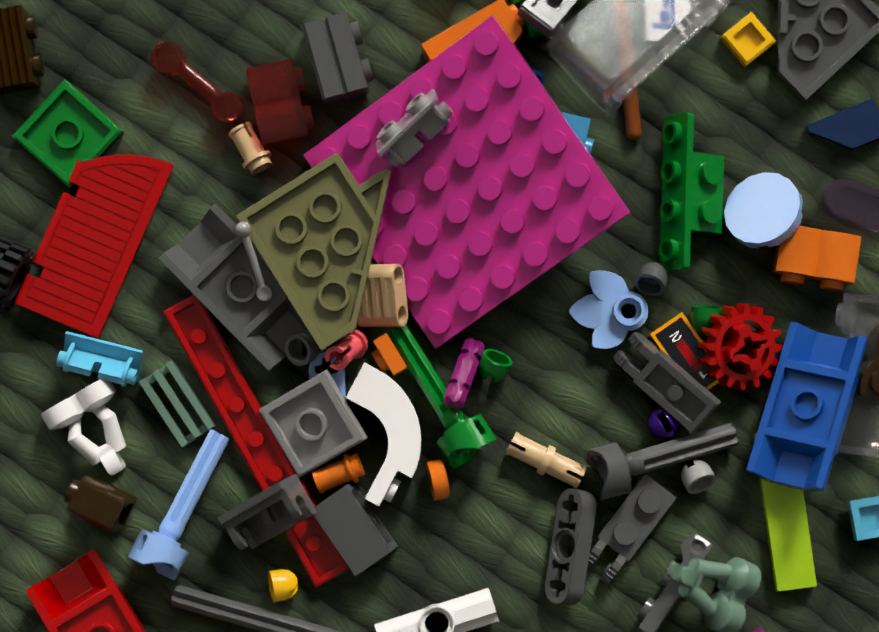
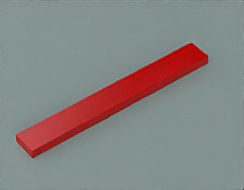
[163,294,350,588]

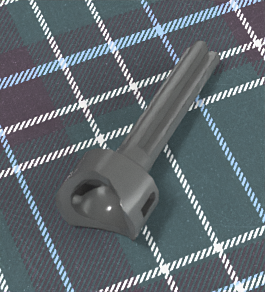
[585,423,739,502]

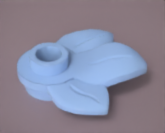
[569,270,648,349]

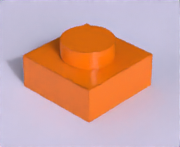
[371,333,408,377]

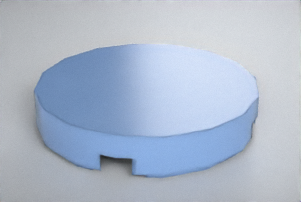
[724,172,803,249]

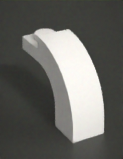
[346,363,421,506]

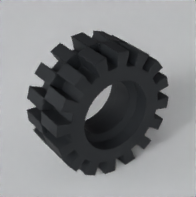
[0,237,33,315]

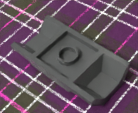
[159,203,310,371]

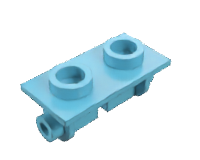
[56,331,143,387]

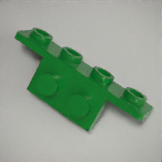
[659,112,724,272]

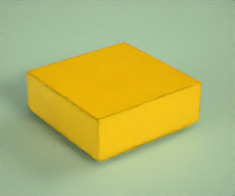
[720,12,776,68]

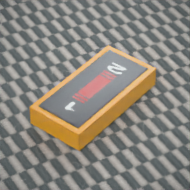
[649,312,719,390]

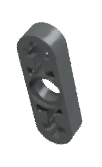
[545,488,597,605]

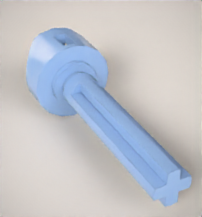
[128,429,229,581]

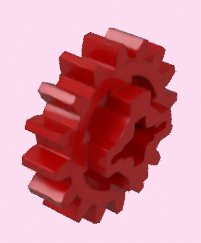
[698,303,783,390]

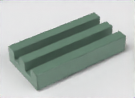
[139,360,216,448]

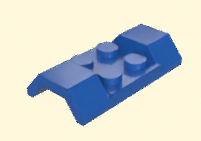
[746,322,868,492]

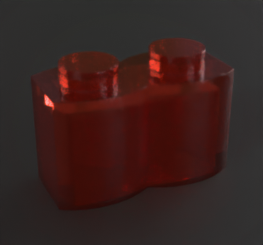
[245,59,315,149]

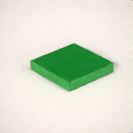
[12,79,124,190]

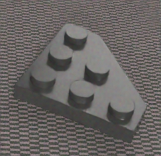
[777,0,879,103]

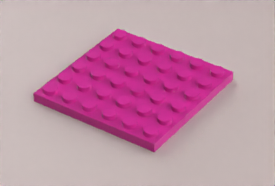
[303,16,631,349]

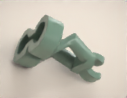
[666,557,761,632]

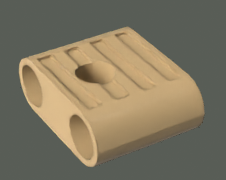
[357,264,408,327]

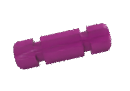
[443,338,485,410]

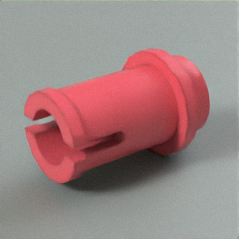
[325,329,368,370]

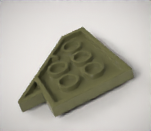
[236,152,391,351]

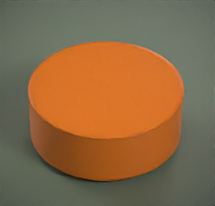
[426,459,450,501]

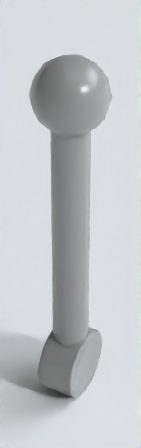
[235,222,272,301]

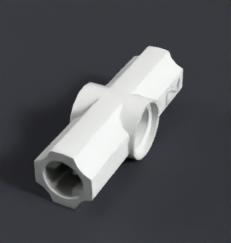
[374,587,499,632]

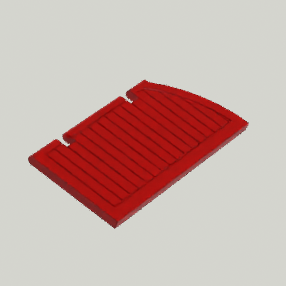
[15,154,174,338]

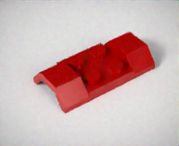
[25,548,146,632]

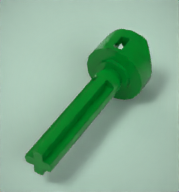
[388,325,497,469]

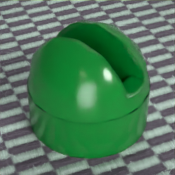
[690,305,722,334]
[478,349,513,383]

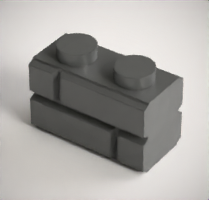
[301,12,374,106]

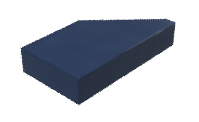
[804,98,879,151]

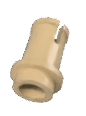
[229,122,272,175]

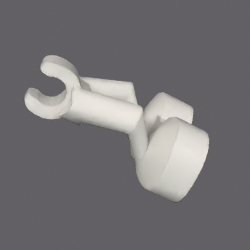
[40,379,126,475]

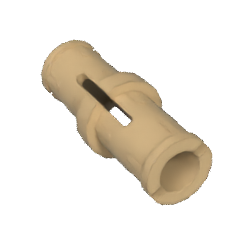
[505,431,587,489]

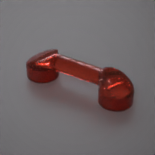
[151,42,245,123]

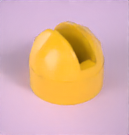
[268,569,298,603]

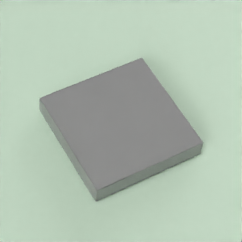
[259,369,368,478]

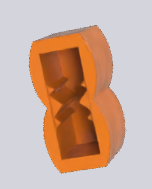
[772,226,862,291]

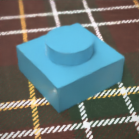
[847,496,879,541]

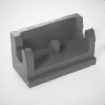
[218,474,317,550]
[314,481,398,576]

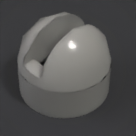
[681,459,716,494]

